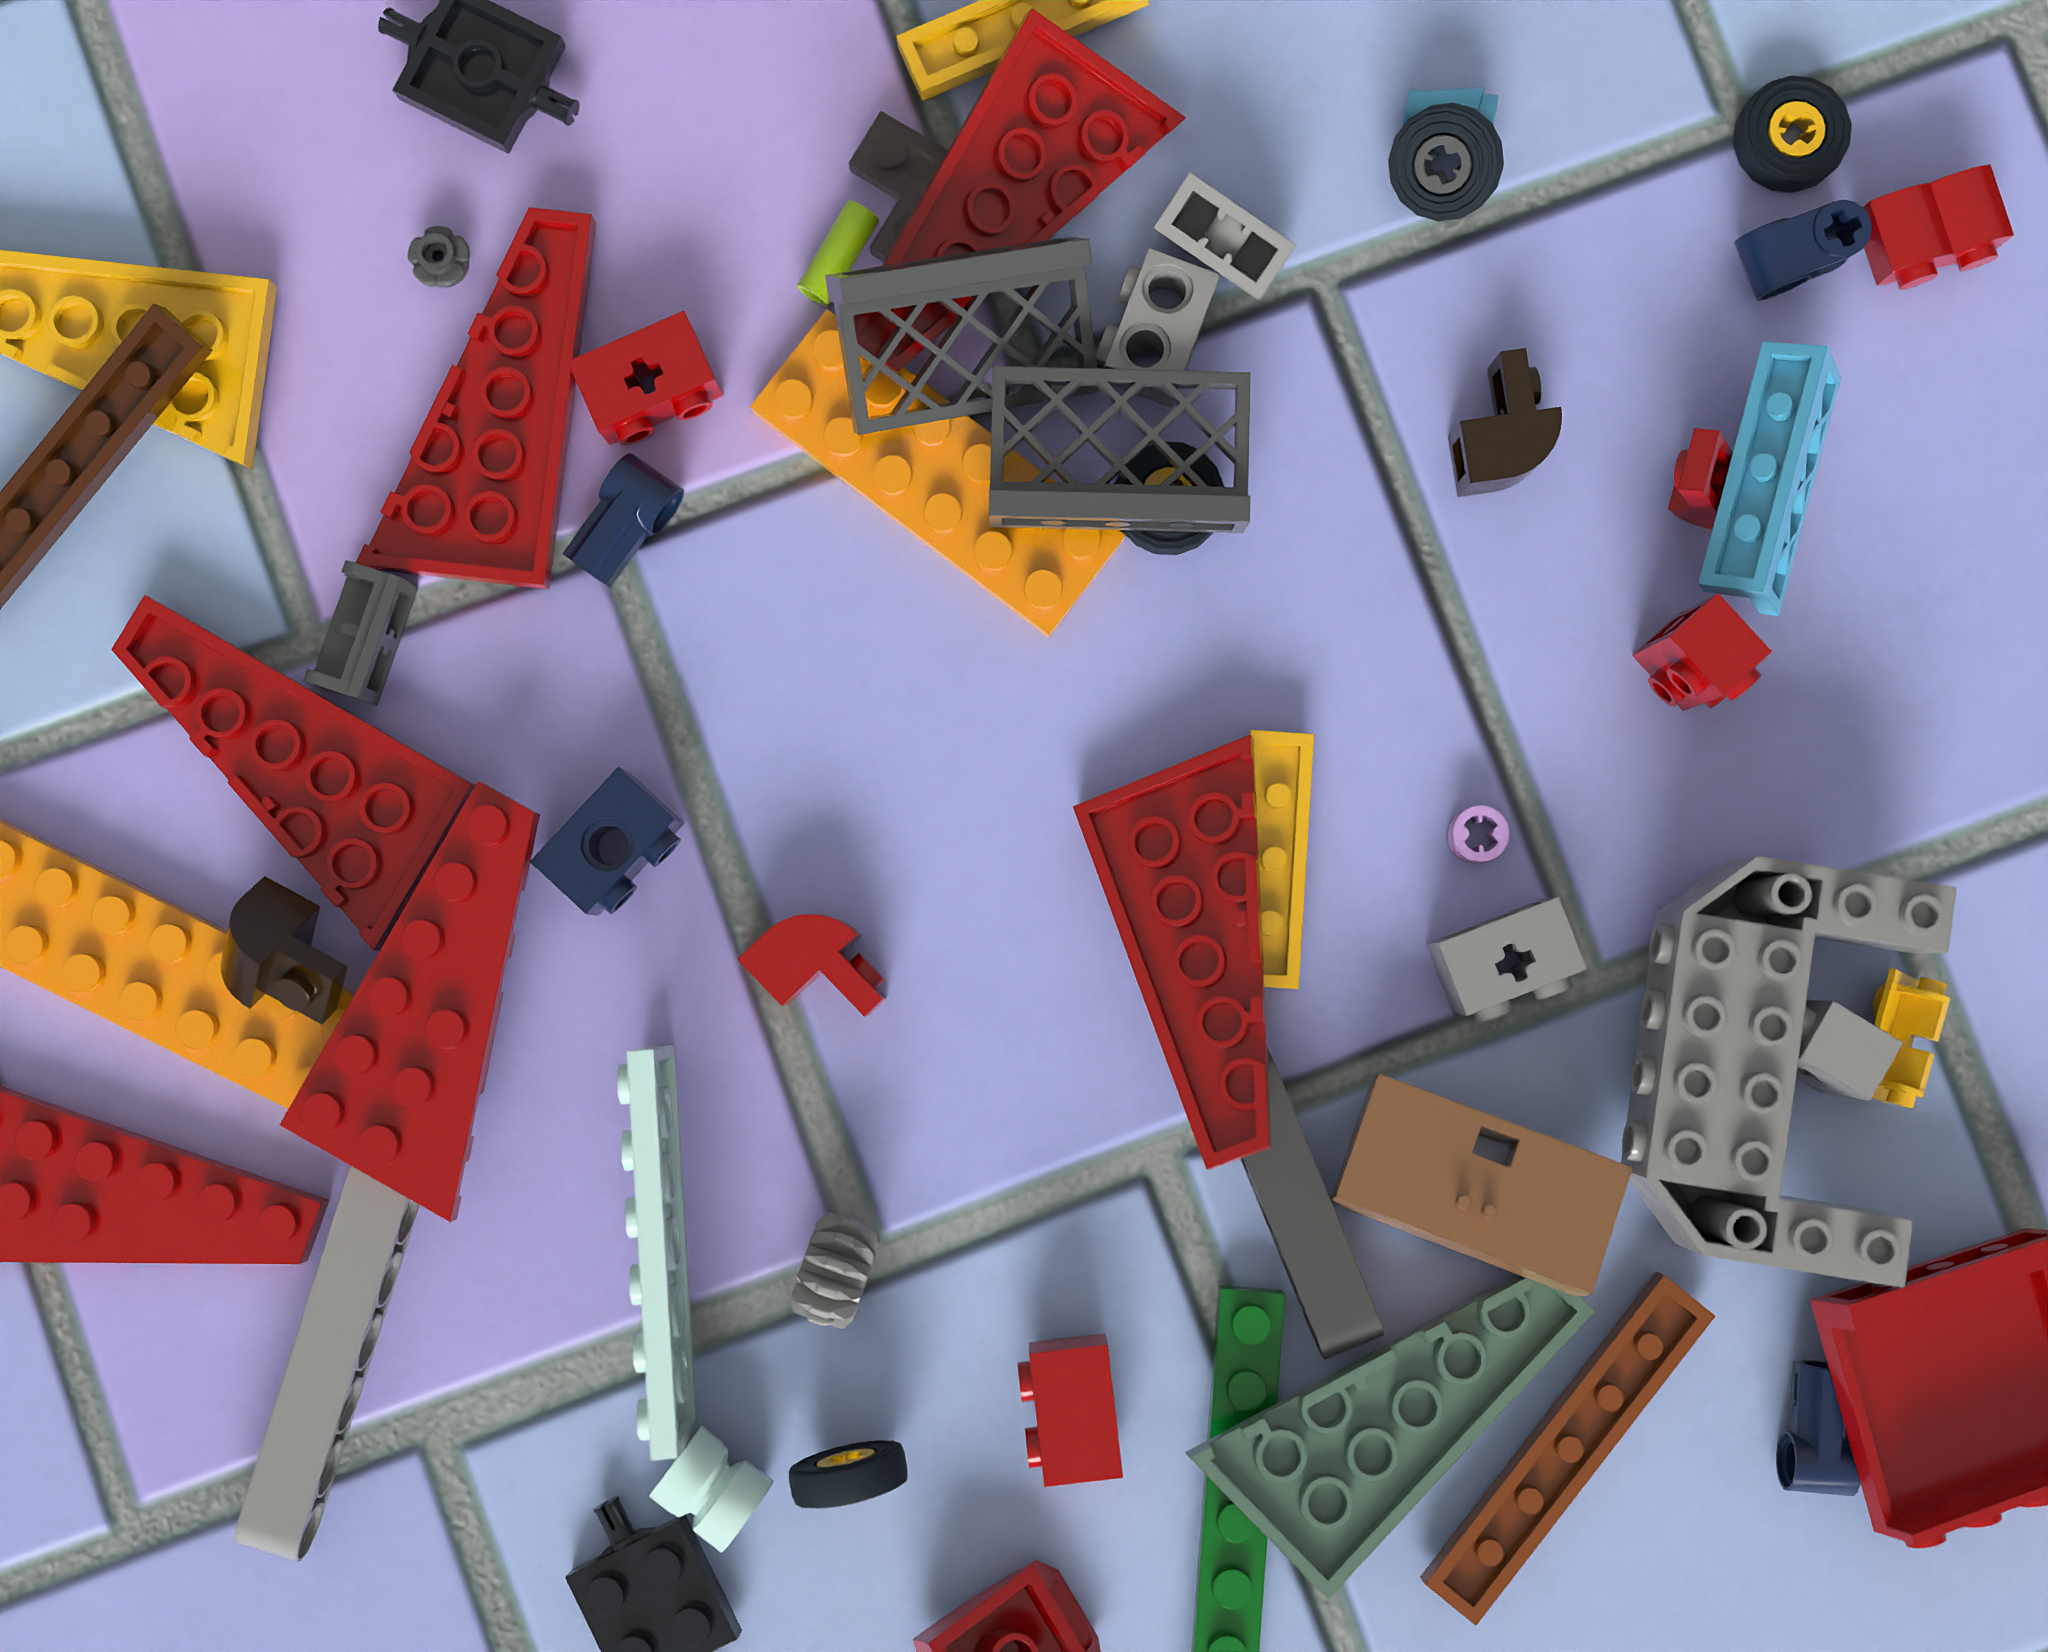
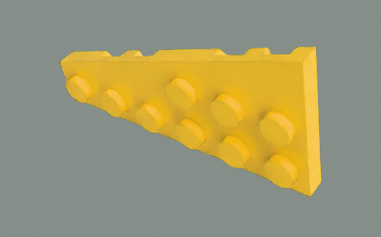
[0,250,277,470]

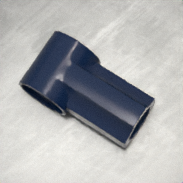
[562,453,684,588]
[1776,1359,1861,1496]

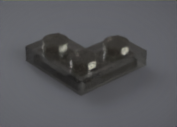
[849,111,948,262]

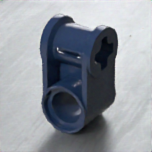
[1734,200,1872,301]

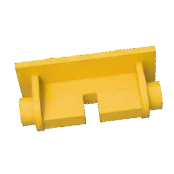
[1872,968,1951,1109]

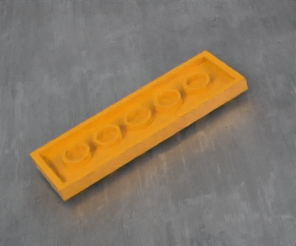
[750,309,1125,638]

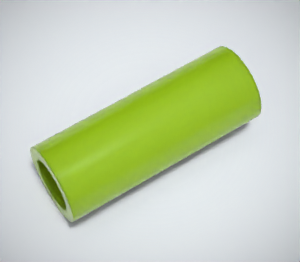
[796,200,879,307]

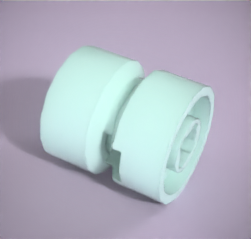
[649,1425,774,1552]

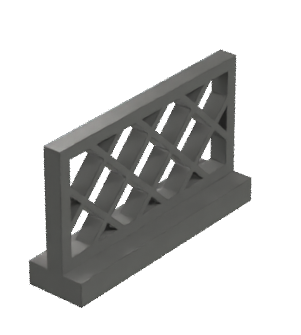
[825,236,1100,435]
[989,366,1251,533]

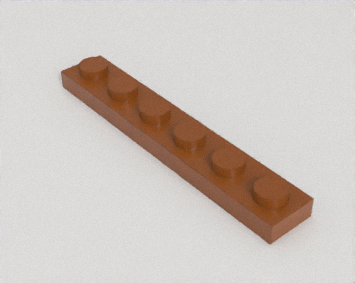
[1420,1272,1715,1626]

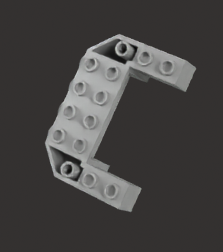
[1621,856,1957,1288]

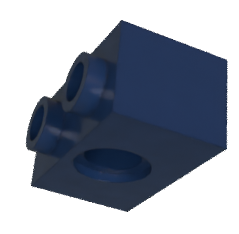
[530,767,685,916]

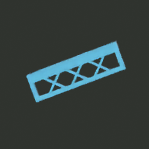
[1698,341,1841,616]

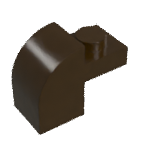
[1448,348,1562,497]
[220,876,348,1024]

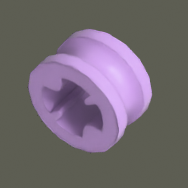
[1446,805,1510,864]

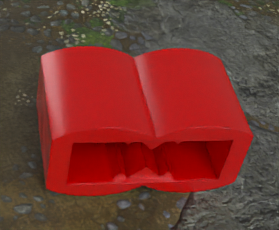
[1863,164,2014,290]

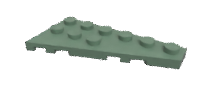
[1185,1275,1595,1600]

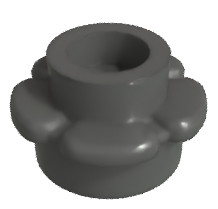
[408,226,470,288]

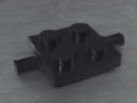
[378,0,580,154]
[565,1496,742,1652]

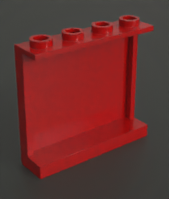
[1810,1228,2048,1549]

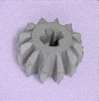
[790,1212,881,1329]

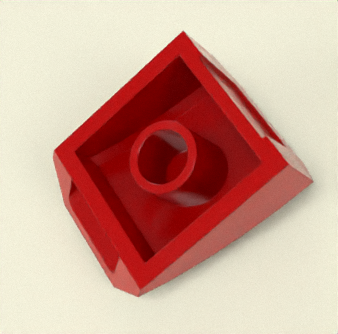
[913,1560,1101,1652]

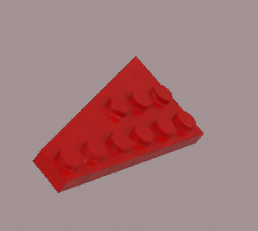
[839,8,1186,372]
[355,207,596,589]
[111,595,475,951]
[1073,734,1272,1170]
[279,781,540,1222]
[0,1086,330,1264]

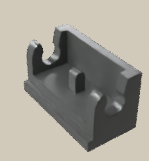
[303,560,419,706]

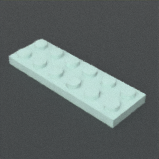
[617,1045,698,1460]

